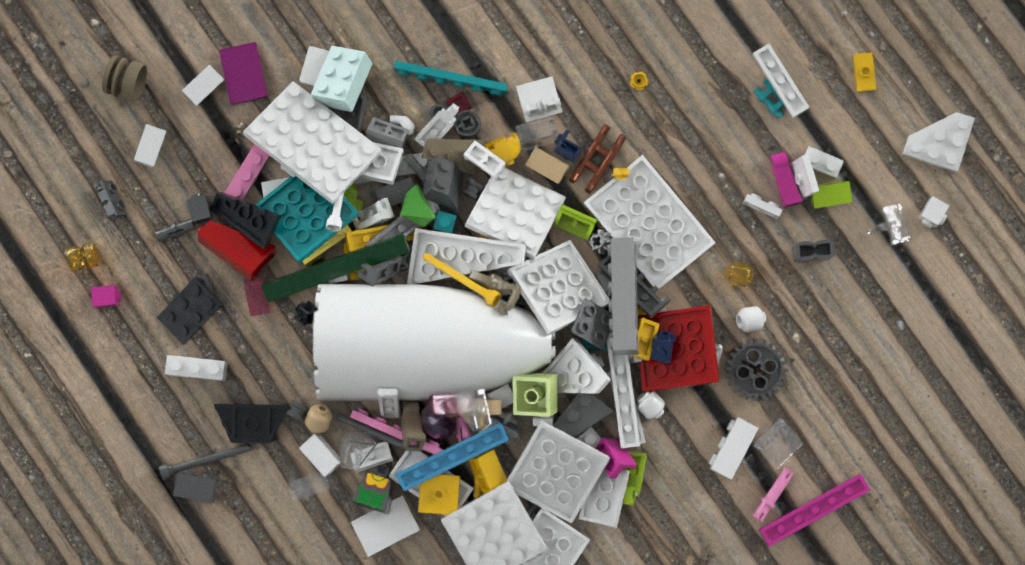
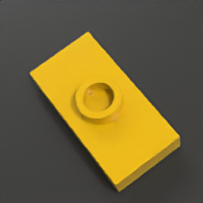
[853,53,877,92]

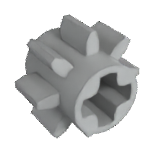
[589,230,611,254]

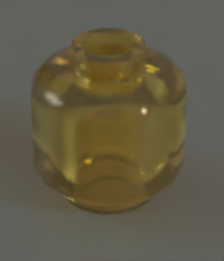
[725,261,754,287]

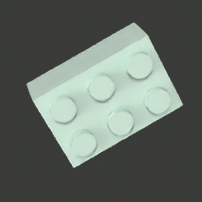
[311,46,373,112]

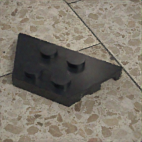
[214,404,289,444]

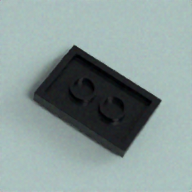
[157,277,223,345]

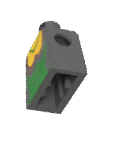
[351,465,394,515]

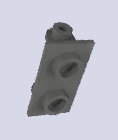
[96,181,127,221]

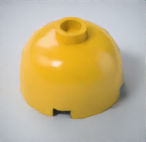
[485,132,521,167]

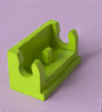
[810,181,852,209]
[553,204,597,241]

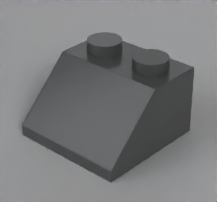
[422,156,464,210]

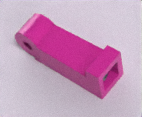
[770,152,803,208]

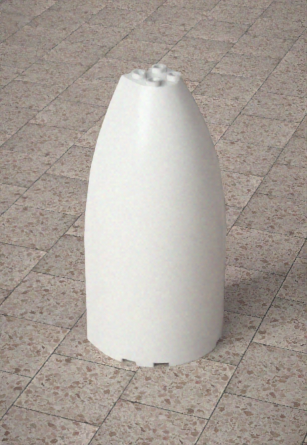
[313,284,555,401]

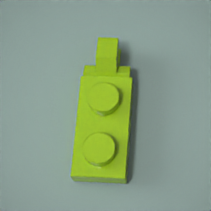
[623,451,647,506]

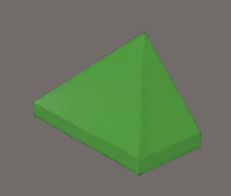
[400,184,436,227]

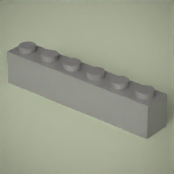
[608,237,639,355]

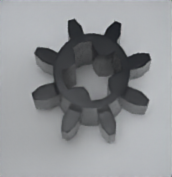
[294,301,318,326]

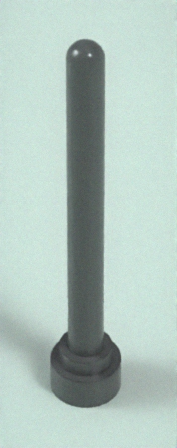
[159,444,251,480]

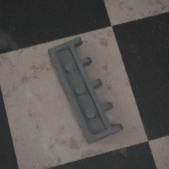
[598,256,671,318]

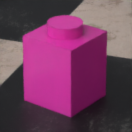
[91,285,122,308]

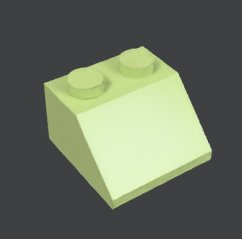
[513,373,558,417]

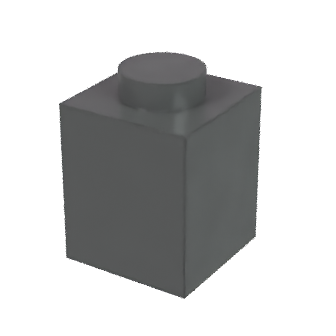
[186,193,213,224]

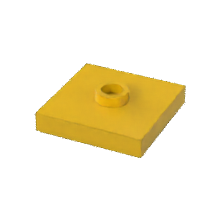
[418,475,460,515]

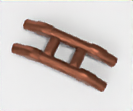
[569,124,627,194]

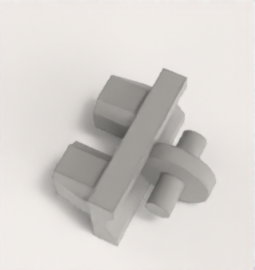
[485,410,522,445]

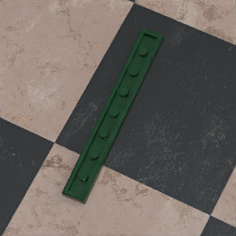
[261,233,410,303]

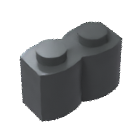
[792,240,835,263]

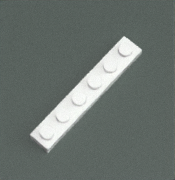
[607,332,640,449]

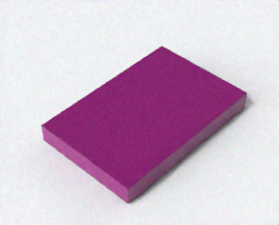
[219,42,268,105]

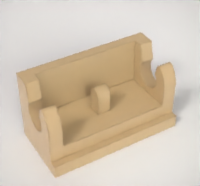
[525,147,570,184]

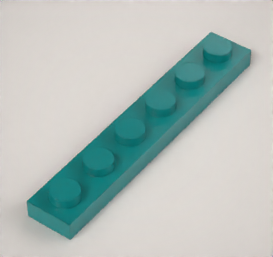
[394,61,507,96]

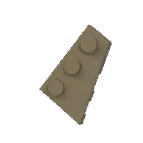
[421,139,486,176]

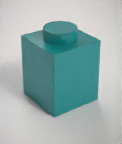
[433,211,458,234]

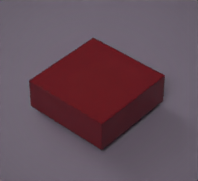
[446,91,472,117]

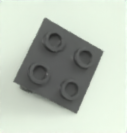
[568,298,612,350]

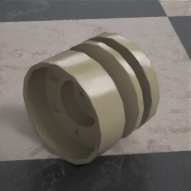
[102,55,148,102]

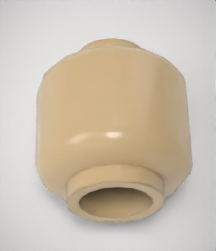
[305,405,333,434]

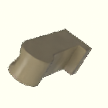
[400,401,426,451]

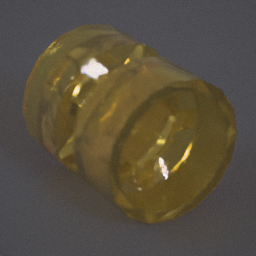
[66,242,99,272]

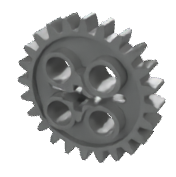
[724,338,788,401]

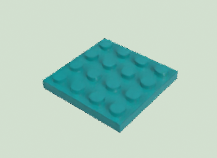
[255,176,360,264]

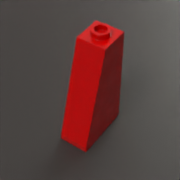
[197,220,276,281]

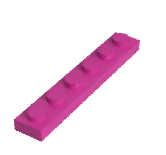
[759,473,870,547]

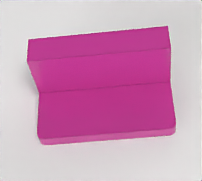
[595,437,637,479]

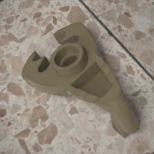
[469,271,520,316]

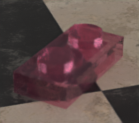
[243,275,270,317]
[429,395,469,416]

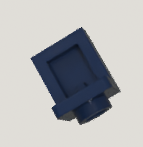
[554,130,583,163]
[651,331,677,364]

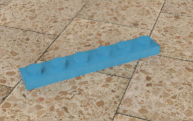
[395,422,509,492]

